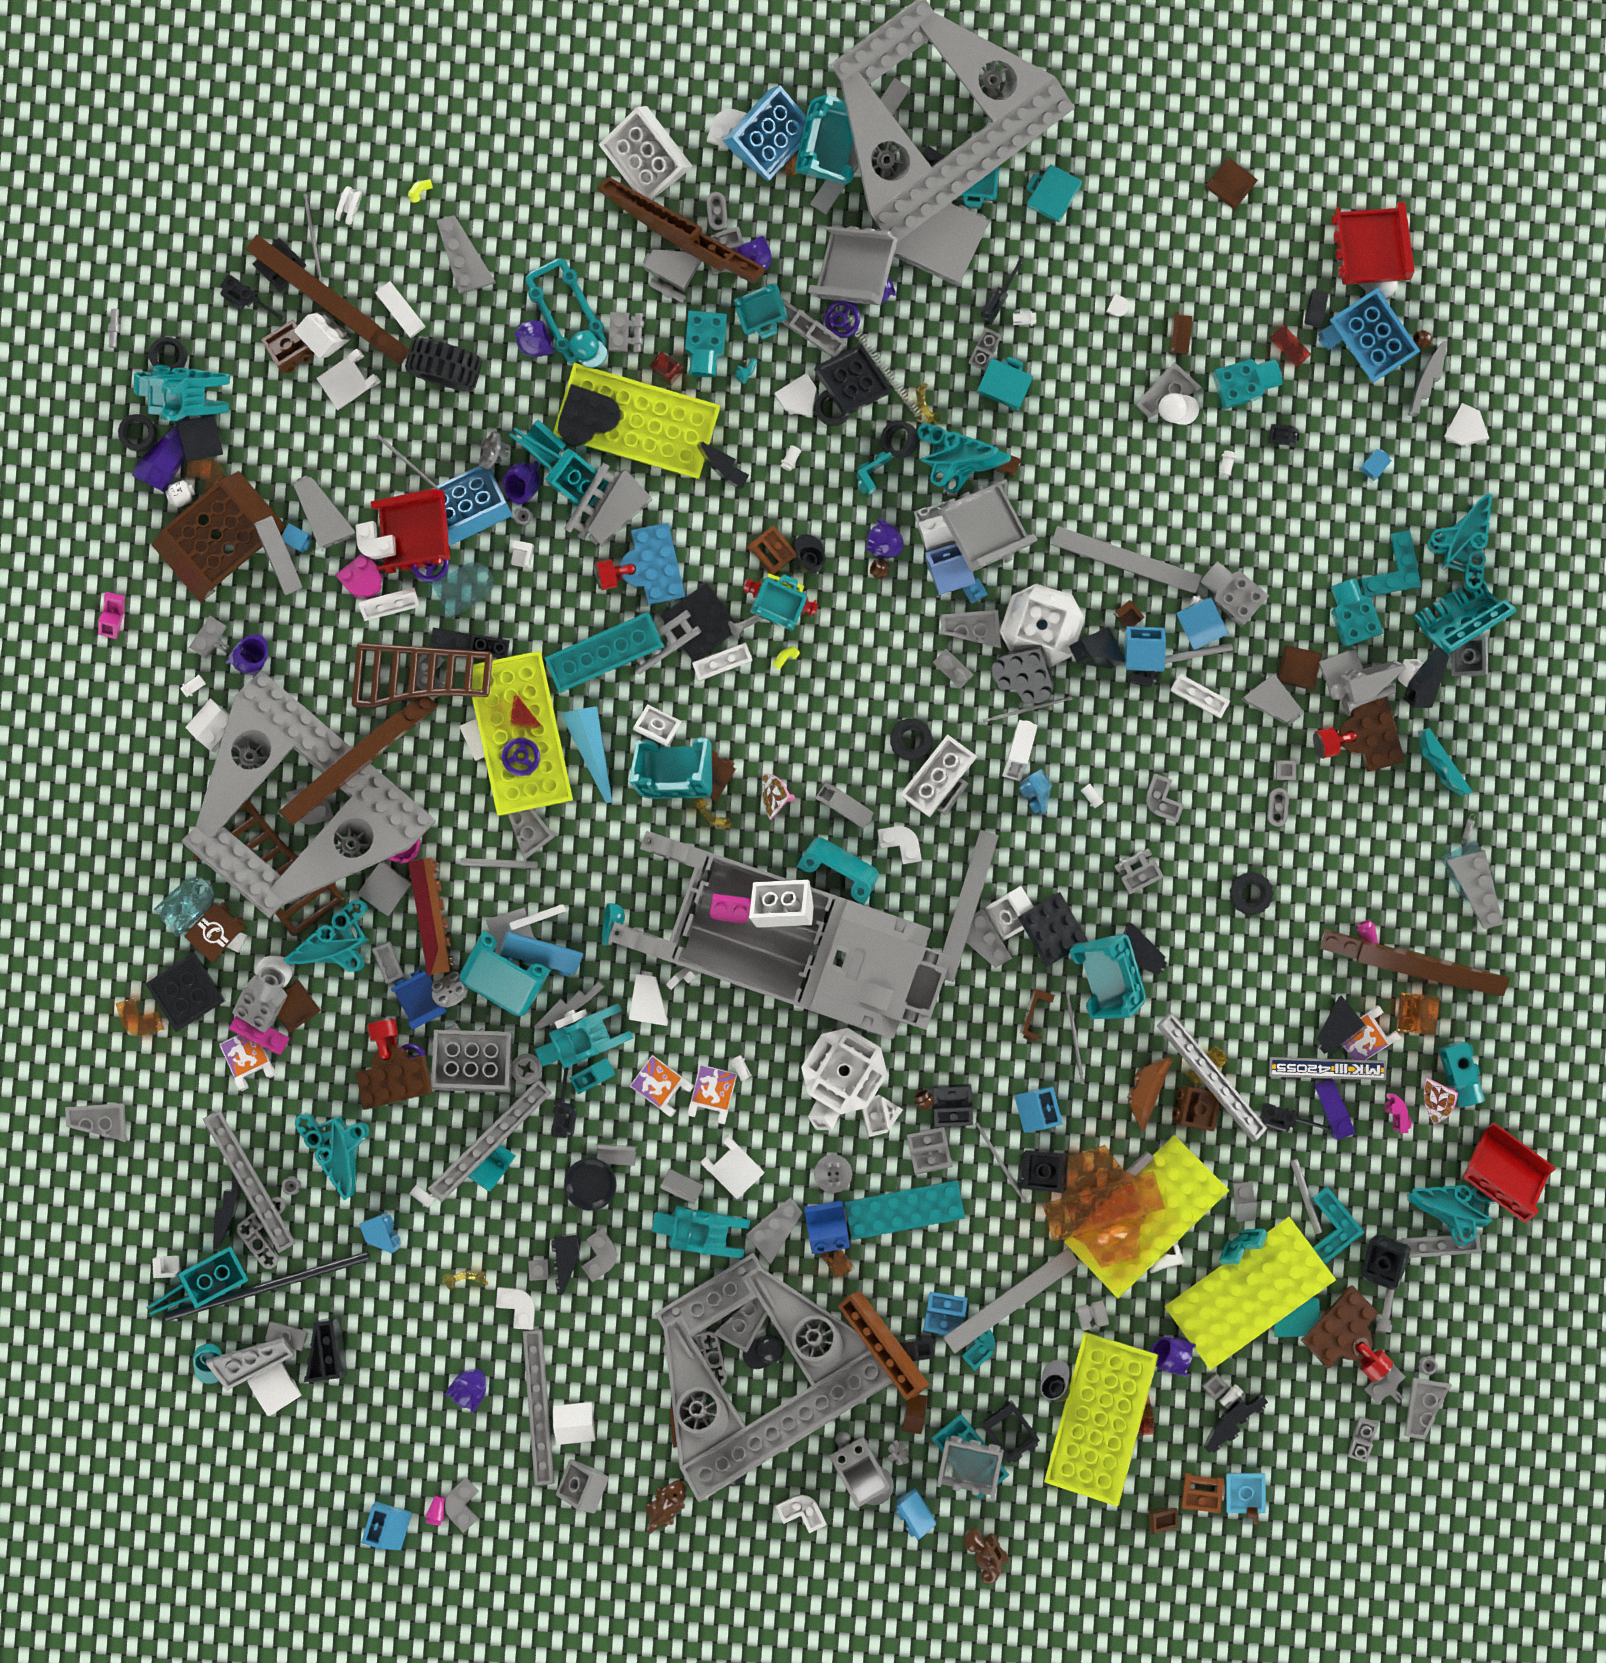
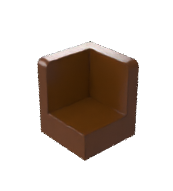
[1114,600,1145,628]

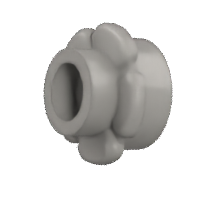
[514,507,533,526]
[282,1176,301,1195]
[1419,1356,1438,1375]

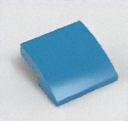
[1176,597,1229,650]
[923,1292,968,1336]

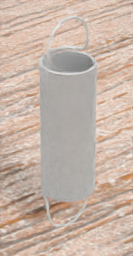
[1462,814,1475,845]

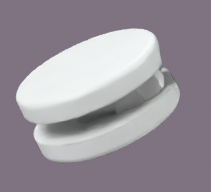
[335,186,362,225]

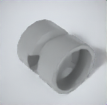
[1076,1300,1109,1331]

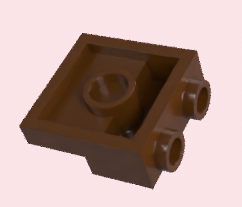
[261,320,315,374]
[709,750,736,802]
[1172,1085,1220,1132]

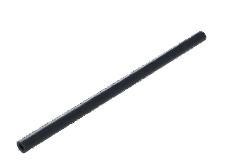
[164,1251,370,1322]

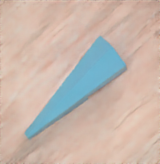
[561,706,612,803]

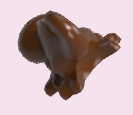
[646,1480,687,1534]
[964,1528,1009,1584]

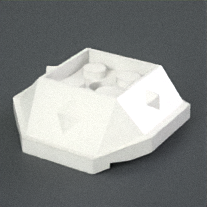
[1000,584,1085,668]
[801,1028,887,1114]

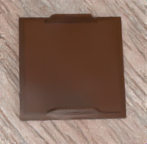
[1205,157,1258,210]
[1277,645,1322,691]
[278,980,321,1033]

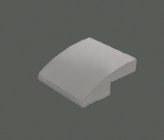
[1319,649,1363,700]
[357,861,412,917]
[486,908,535,956]
[907,1127,953,1175]

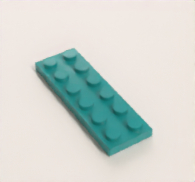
[545,612,664,693]
[844,1180,965,1240]

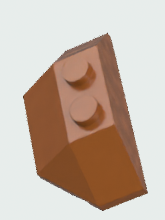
[1127,1056,1173,1130]

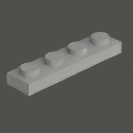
[1401,1233,1481,1258]

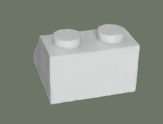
[185,698,230,752]
[983,886,1034,941]

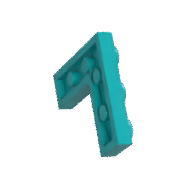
[1360,530,1421,597]
[1312,1186,1364,1264]

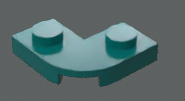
[1219,1229,1267,1265]
[961,1329,995,1371]

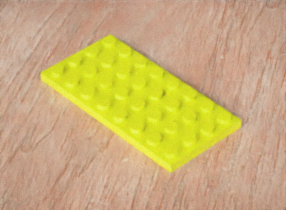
[553,363,721,479]
[465,651,573,816]
[1064,1135,1229,1299]
[1164,1217,1336,1371]
[1044,1332,1159,1506]

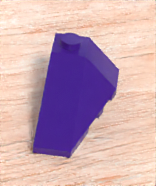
[132,417,188,494]

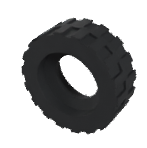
[890,718,932,761]
[1229,872,1274,915]

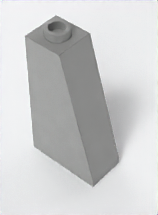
[588,469,652,546]
[293,476,356,550]

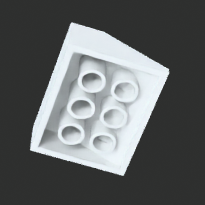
[599,106,692,200]

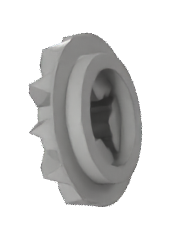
[511,1054,542,1085]

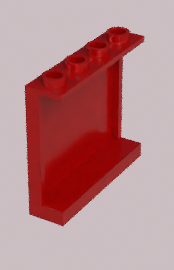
[1331,202,1415,285]
[371,489,450,574]
[1463,1122,1556,1224]

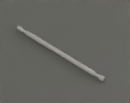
[303,194,323,283]
[376,434,445,495]
[983,696,1072,723]
[1066,993,1085,1084]
[975,1122,1026,1203]

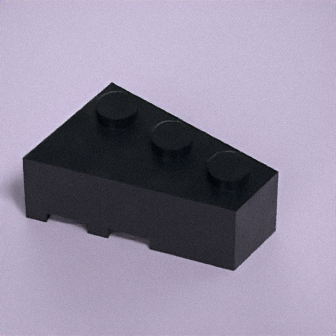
[303,1317,348,1383]

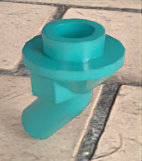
[735,358,758,384]

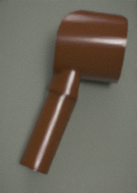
[1247,1507,1259,1526]

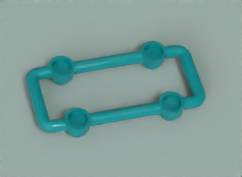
[525,258,607,364]

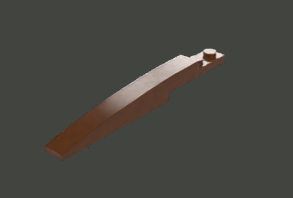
[597,177,765,284]
[245,234,409,366]
[279,697,438,826]
[1319,929,1510,996]

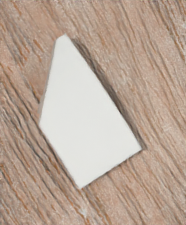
[666,968,699,990]

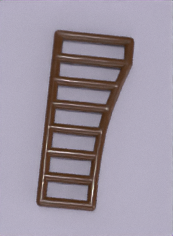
[351,643,493,709]
[230,799,344,936]

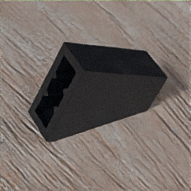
[1069,627,1125,669]
[1123,922,1167,975]
[1317,995,1368,1056]

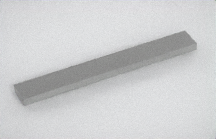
[810,78,911,215]
[1051,526,1202,594]
[942,830,999,982]
[1157,1012,1267,1142]
[428,1079,552,1203]
[203,1109,295,1253]
[943,1248,1080,1354]
[523,1329,554,1486]

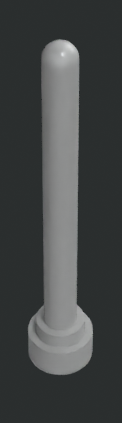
[1376,1239,1402,1333]

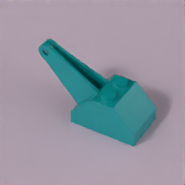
[509,427,609,506]
[146,1246,249,1316]

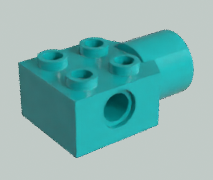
[685,311,727,377]
[1212,359,1282,410]
[1331,578,1383,648]
[1437,1041,1485,1108]

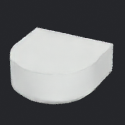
[1106,294,1129,317]

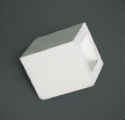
[511,540,534,569]
[1398,659,1424,687]
[808,1100,840,1130]
[153,1256,180,1278]

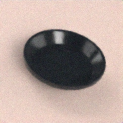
[564,1158,617,1211]

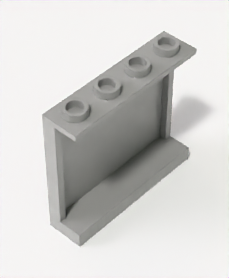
[894,202,989,287]
[808,225,898,305]
[940,479,1037,572]

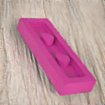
[229,1016,290,1056]

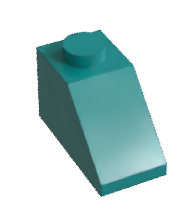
[569,1057,615,1095]

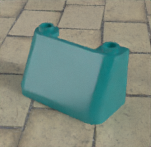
[795,94,854,184]
[629,737,712,799]
[797,837,879,905]
[459,931,550,1016]
[1070,934,1146,1019]

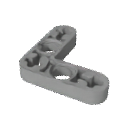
[237,1197,286,1269]
[663,1331,727,1386]

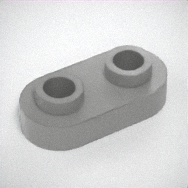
[707,192,728,231]
[1267,788,1289,827]

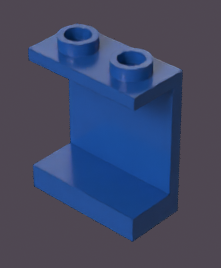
[391,969,448,1030]
[804,1201,850,1254]

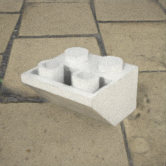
[294,311,350,359]
[914,501,955,551]

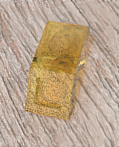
[1185,1045,1229,1088]

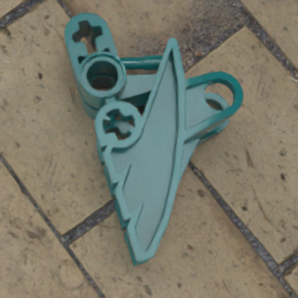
[134,365,230,421]
[918,423,1011,493]
[1427,494,1492,593]
[283,900,369,972]
[535,1003,634,1068]
[295,1113,370,1200]
[1407,1185,1498,1246]
[651,1206,750,1258]

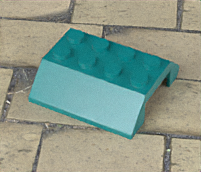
[1414,578,1516,655]

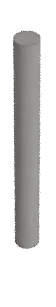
[1165,643,1233,664]
[461,858,538,869]
[1290,1159,1322,1234]

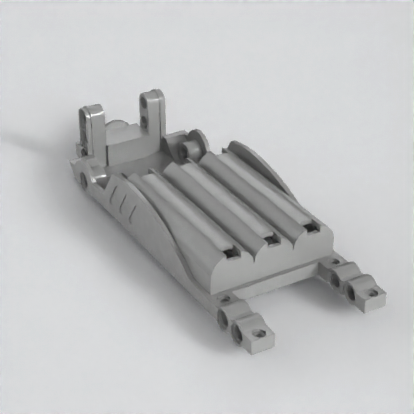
[608,831,952,1039]

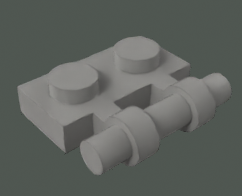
[608,312,644,352]
[1114,848,1164,895]

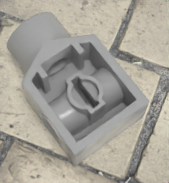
[1200,561,1269,627]
[232,967,287,1033]

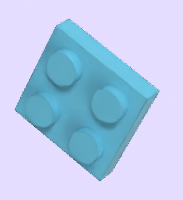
[1226,1473,1266,1513]

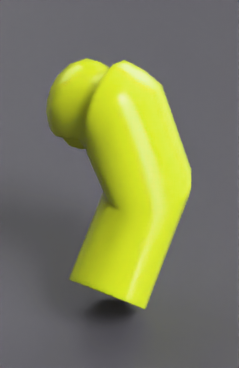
[408,179,433,203]
[773,646,800,669]

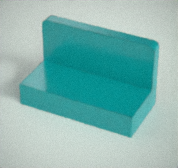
[520,420,566,465]

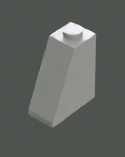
[643,249,702,292]
[1241,674,1302,723]
[815,782,874,829]

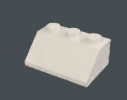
[749,880,814,927]

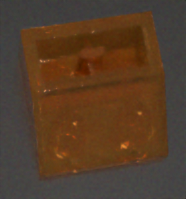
[1396,992,1440,1035]

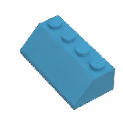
[500,931,583,977]

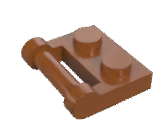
[747,525,797,575]
[1181,1473,1224,1513]

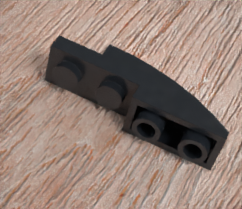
[429,627,510,659]
[1204,1394,1268,1453]

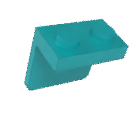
[856,452,892,497]
[468,1145,516,1191]

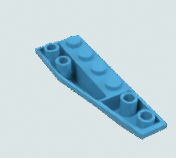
[1019,769,1052,815]

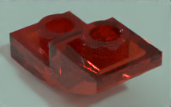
[1269,324,1311,367]

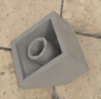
[555,1459,609,1513]

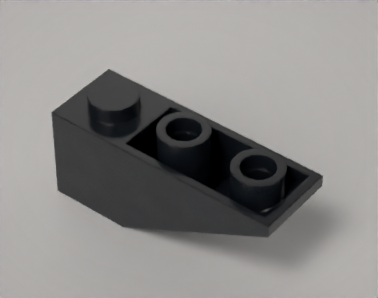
[1403,648,1449,708]
[551,1233,581,1295]
[898,1336,935,1361]

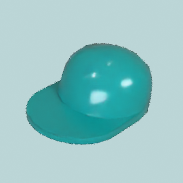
[570,330,608,368]
[602,903,625,946]
[193,1344,222,1384]

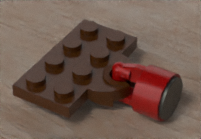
[1313,696,1405,772]
[356,1018,433,1110]
[1301,1285,1393,1382]

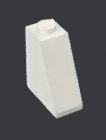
[1002,720,1038,781]
[629,971,668,1026]

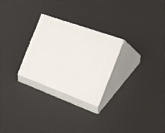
[633,704,682,747]
[553,1402,595,1445]

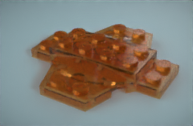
[1042,1145,1165,1268]

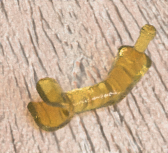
[915,383,941,426]
[694,798,732,829]
[442,1270,488,1289]

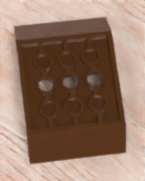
[151,471,286,603]

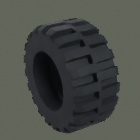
[405,338,482,391]

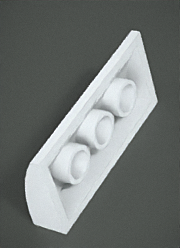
[900,734,977,817]

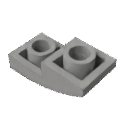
[968,327,1002,371]
[1348,1416,1379,1463]

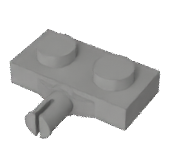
[189,616,229,658]
[1364,1364,1405,1404]

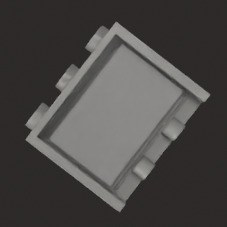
[937,1436,1004,1499]

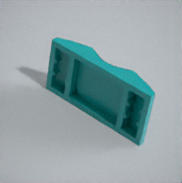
[1418,728,1473,796]
[931,1414,1009,1499]

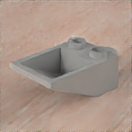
[1330,660,1406,703]
[829,1431,891,1508]

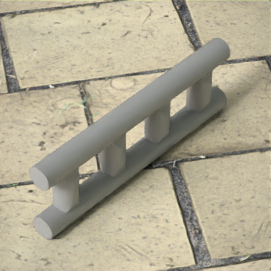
[564,463,621,540]
[635,610,701,675]

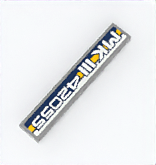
[1269,1057,1386,1080]

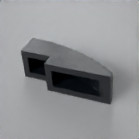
[697,442,749,489]

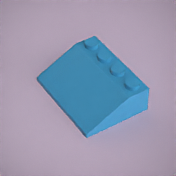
[722,85,806,181]
[1330,288,1420,383]
[431,466,513,546]

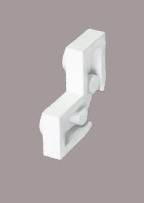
[707,109,747,148]
[356,521,396,559]
[877,826,922,864]
[496,1287,535,1330]
[775,1495,827,1533]

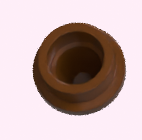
[1413,330,1432,349]
[870,560,889,578]
[914,1090,933,1109]

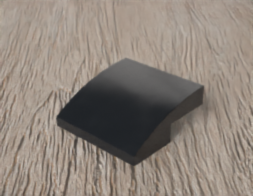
[252,238,307,292]
[176,415,223,461]
[933,1084,973,1127]

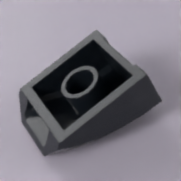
[1019,1150,1070,1193]
[1361,1235,1411,1290]

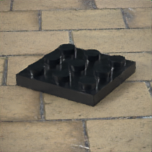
[814,344,892,417]
[660,582,736,662]
[1018,892,1089,967]
[145,953,226,1032]

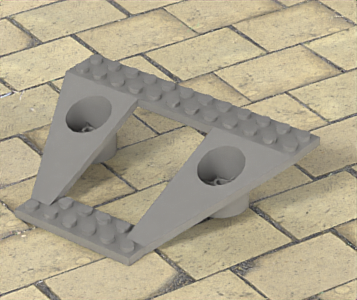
[830,0,1075,242]
[182,670,436,918]
[655,1253,893,1502]

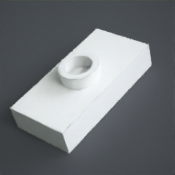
[555,1009,588,1029]

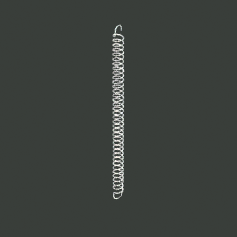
[836,306,925,422]

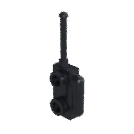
[981,261,1022,325]
[220,274,283,320]
[551,1067,577,1138]
[1259,1103,1330,1133]

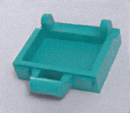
[1026,164,1082,223]
[957,166,999,209]
[733,283,789,339]
[976,356,1033,411]
[750,574,808,631]
[1273,1297,1320,1337]

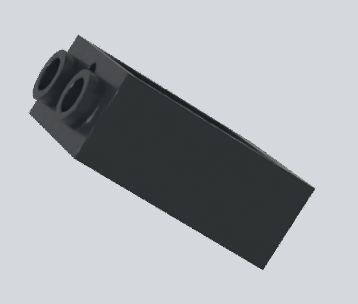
[980,1400,1040,1463]

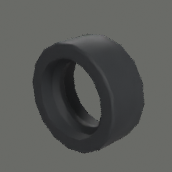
[1304,289,1328,327]
[149,337,187,371]
[816,390,850,426]
[118,414,157,452]
[880,420,919,458]

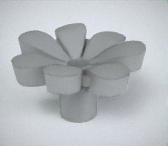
[888,1440,909,1465]

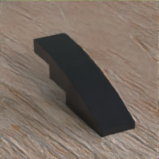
[213,1172,242,1249]

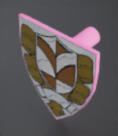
[762,773,795,820]
[1424,1077,1458,1124]

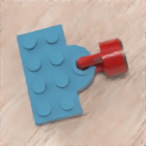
[594,523,685,606]

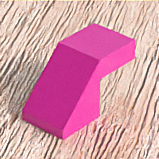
[98,592,125,639]

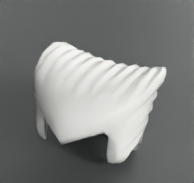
[254,956,293,988]
[1150,1243,1186,1273]

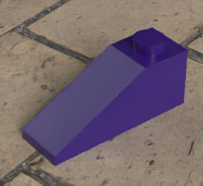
[1314,1078,1355,1140]

